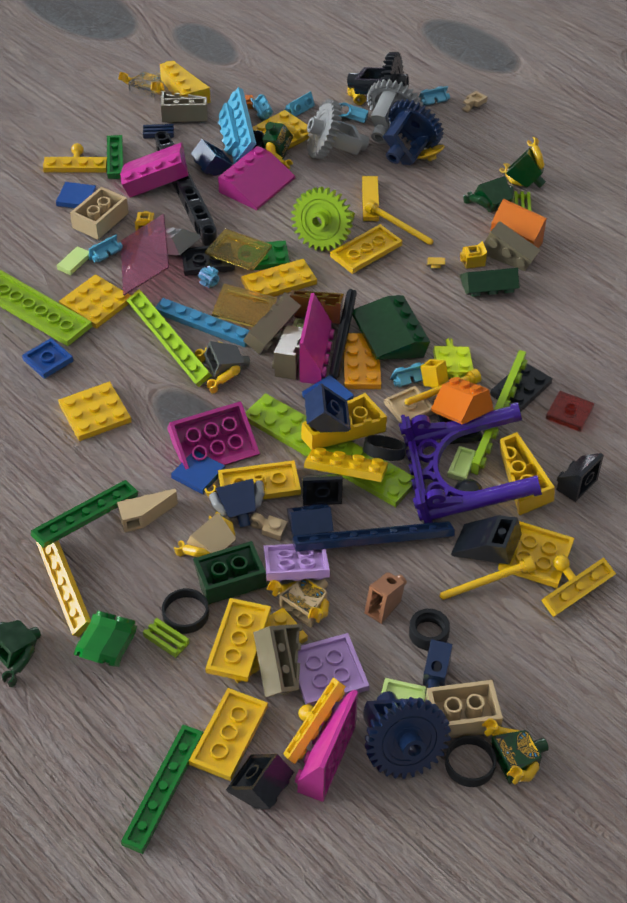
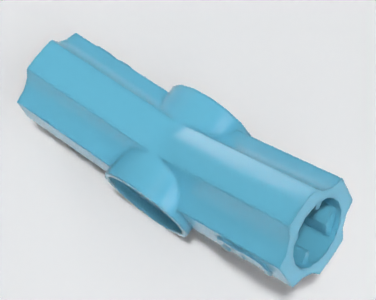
[339,103,369,123]

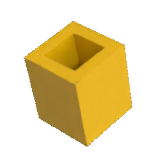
[420,359,449,389]

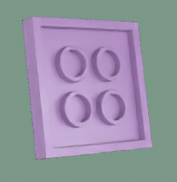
[264,544,330,582]
[298,633,369,706]

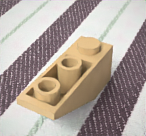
[117,489,178,532]

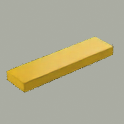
[362,176,379,221]

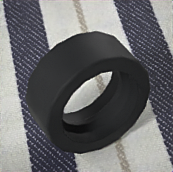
[409,608,450,650]

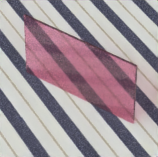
[121,214,169,296]

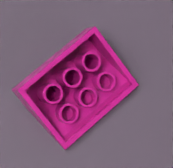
[120,142,189,198]
[218,146,295,210]
[300,293,335,384]
[167,401,260,469]
[295,690,358,802]

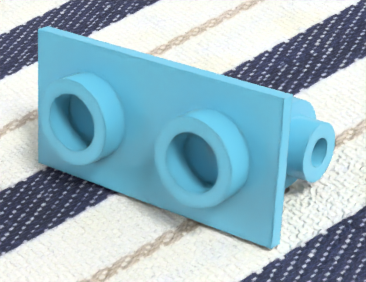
[419,86,450,106]
[285,91,315,117]
[250,94,273,120]
[89,234,123,263]
[390,362,424,387]

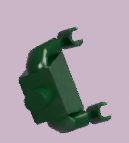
[463,176,514,213]
[0,620,41,687]

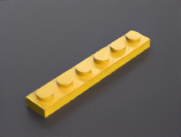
[36,540,91,637]

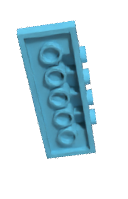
[218,87,256,164]

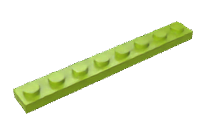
[126,289,212,387]
[471,350,528,475]

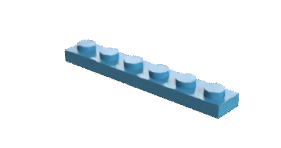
[155,298,250,347]

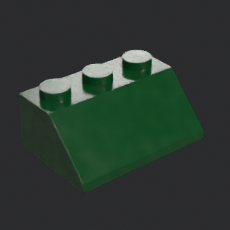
[460,268,520,297]
[193,541,266,605]

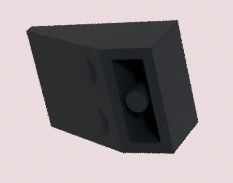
[451,515,522,564]

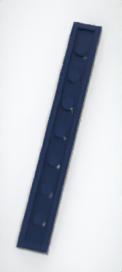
[292,521,455,552]

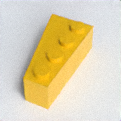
[160,61,211,104]
[301,393,387,450]
[500,432,555,516]

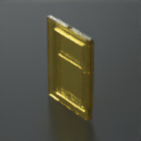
[205,228,272,271]
[212,284,277,327]

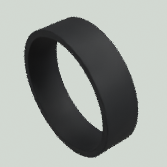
[363,435,406,461]
[162,588,209,634]
[445,735,496,787]

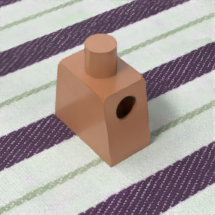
[364,572,407,624]

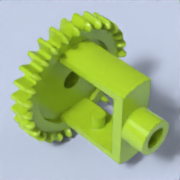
[291,186,355,251]

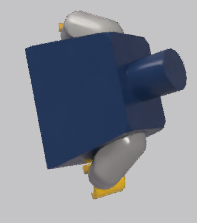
[205,473,265,528]

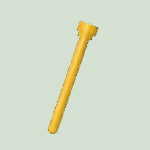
[365,200,433,245]
[404,369,481,406]
[439,555,536,600]

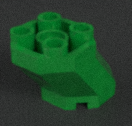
[74,610,137,667]

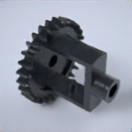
[347,52,409,95]

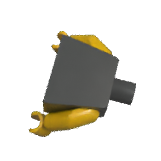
[195,341,250,394]

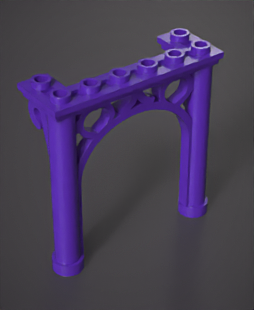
[399,402,542,523]

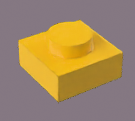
[427,257,445,269]

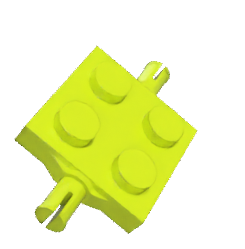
[433,338,474,378]

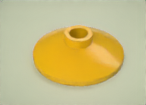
[417,145,445,161]

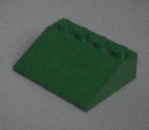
[352,295,430,360]

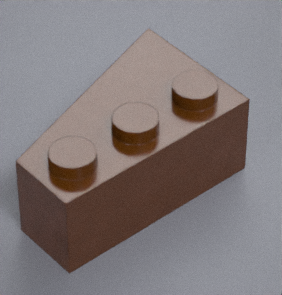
[290,290,344,324]

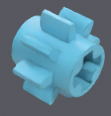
[198,266,220,288]

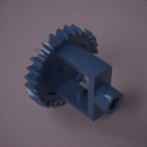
[383,99,444,165]
[363,691,451,779]

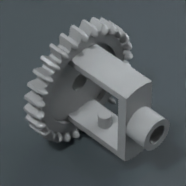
[367,79,423,144]
[307,99,369,159]

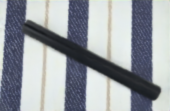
[329,289,357,380]

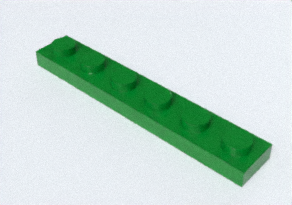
[31,480,138,548]
[121,724,203,854]

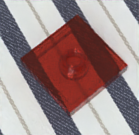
[546,391,595,432]

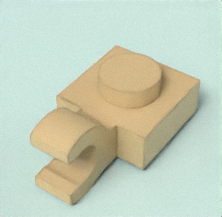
[462,91,488,112]
[251,513,288,541]

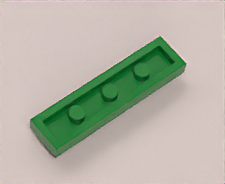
[107,135,123,179]

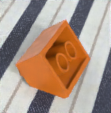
[490,199,547,248]
[431,377,494,424]

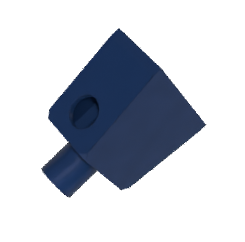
[423,639,453,694]

